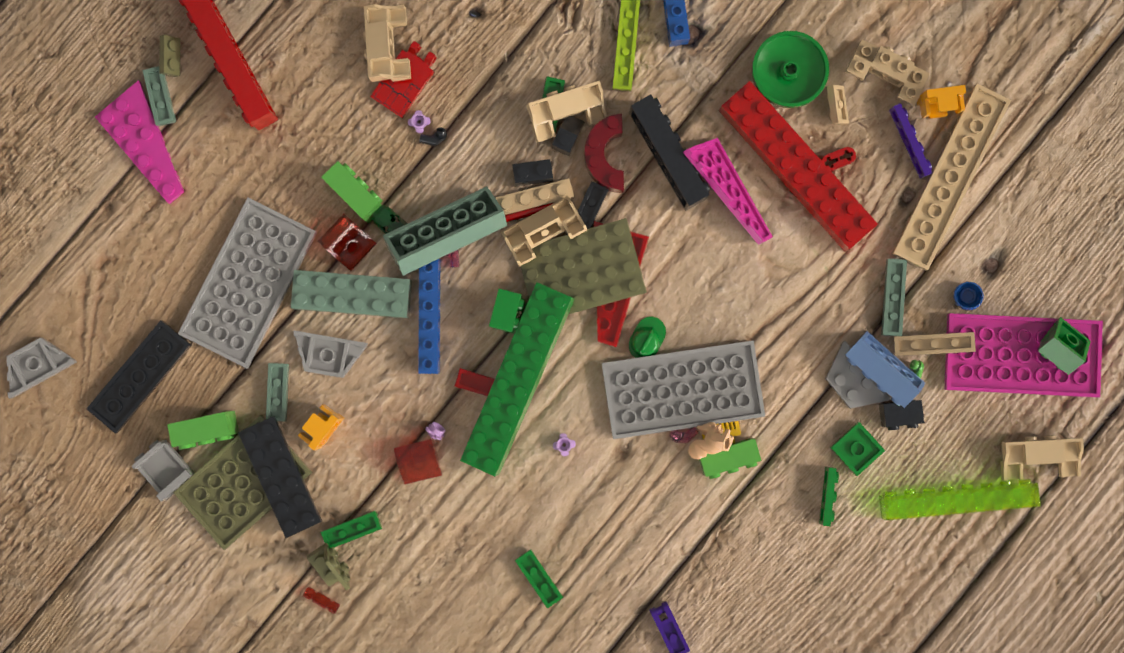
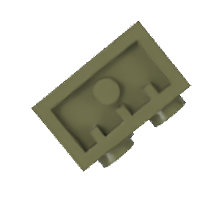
[307,543,351,590]

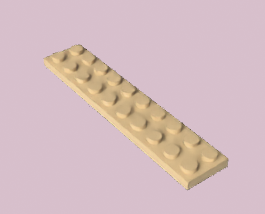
[892,84,1011,271]

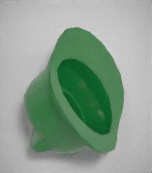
[628,316,666,358]

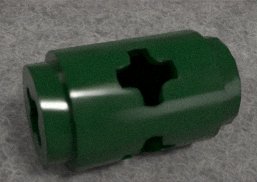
[371,205,408,234]

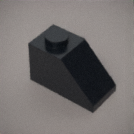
[552,116,585,156]

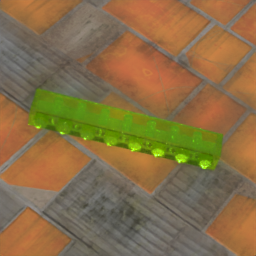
[879,479,1041,520]

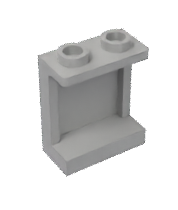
[131,440,195,501]

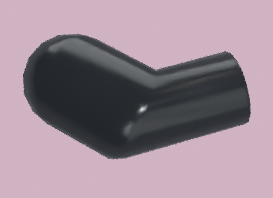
[419,127,447,146]

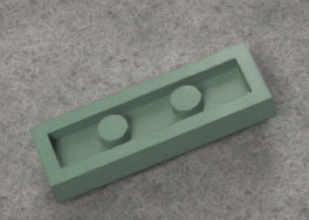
[142,66,176,127]
[266,363,289,422]

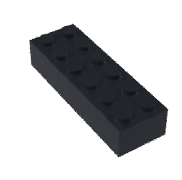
[629,94,710,211]

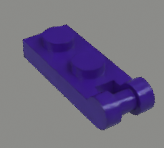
[649,601,690,653]

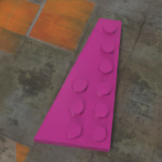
[95,80,184,204]
[683,138,773,245]

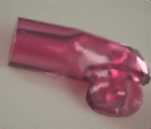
[446,250,460,268]
[670,427,699,443]

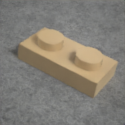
[827,85,849,125]

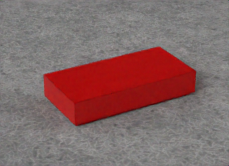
[454,368,495,396]

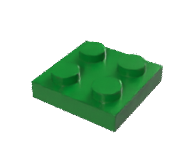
[830,422,886,476]

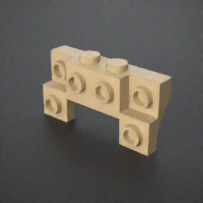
[363,4,411,82]
[845,39,930,107]
[526,81,608,143]
[501,196,587,267]
[1000,435,1084,481]

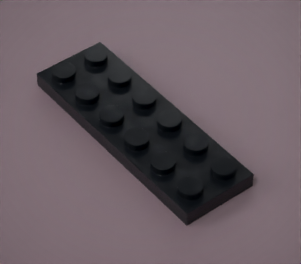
[86,320,192,434]
[238,416,322,538]

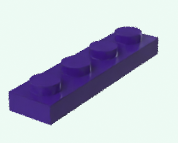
[889,103,932,179]

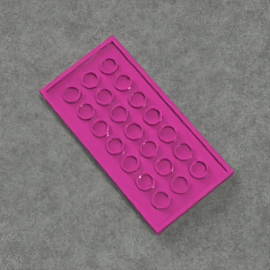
[944,313,1103,398]

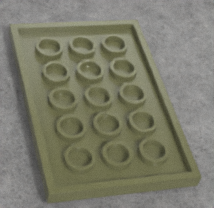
[521,218,647,315]
[173,415,313,550]

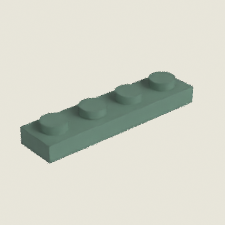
[881,259,907,336]

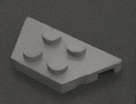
[293,331,368,378]
[6,338,77,399]
[825,341,891,409]

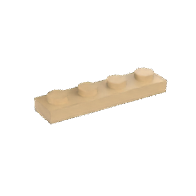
[496,179,574,215]
[894,332,976,356]

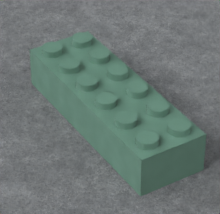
[383,186,507,276]
[291,270,412,319]

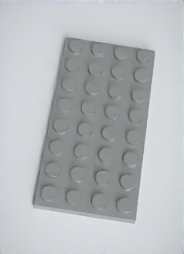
[178,198,317,368]
[602,340,765,439]

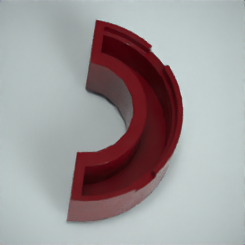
[584,113,624,193]

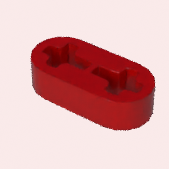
[821,147,856,172]

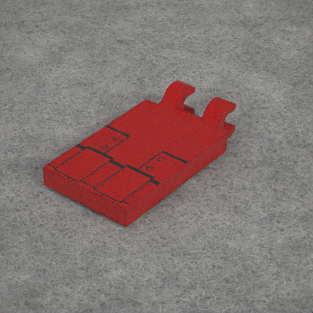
[370,41,437,119]

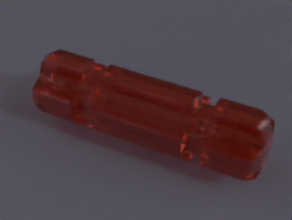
[303,587,340,614]

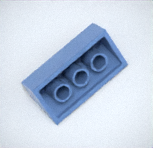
[845,331,925,408]

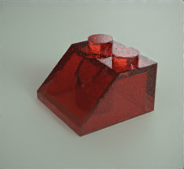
[318,213,377,271]
[394,438,442,484]

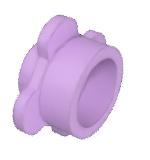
[408,110,431,133]
[425,422,445,440]
[553,433,576,456]

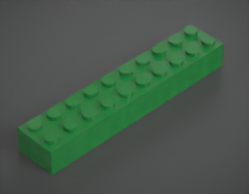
[460,282,575,477]

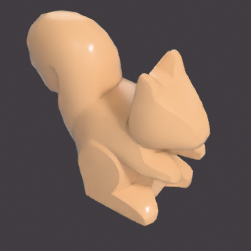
[688,422,734,459]

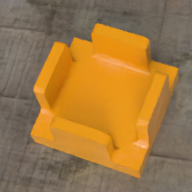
[917,85,966,119]
[298,404,344,450]

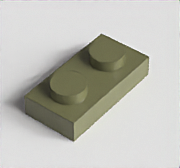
[159,35,181,77]

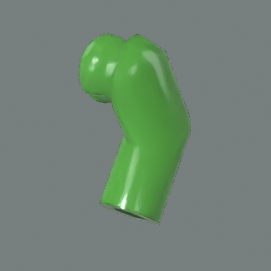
[910,360,924,378]

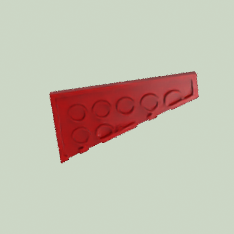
[594,221,649,347]

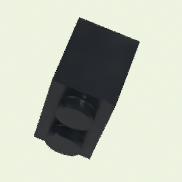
[512,159,553,187]
[879,400,925,430]

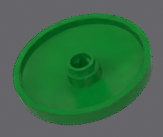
[752,31,829,108]

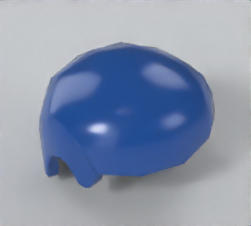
[953,281,984,311]

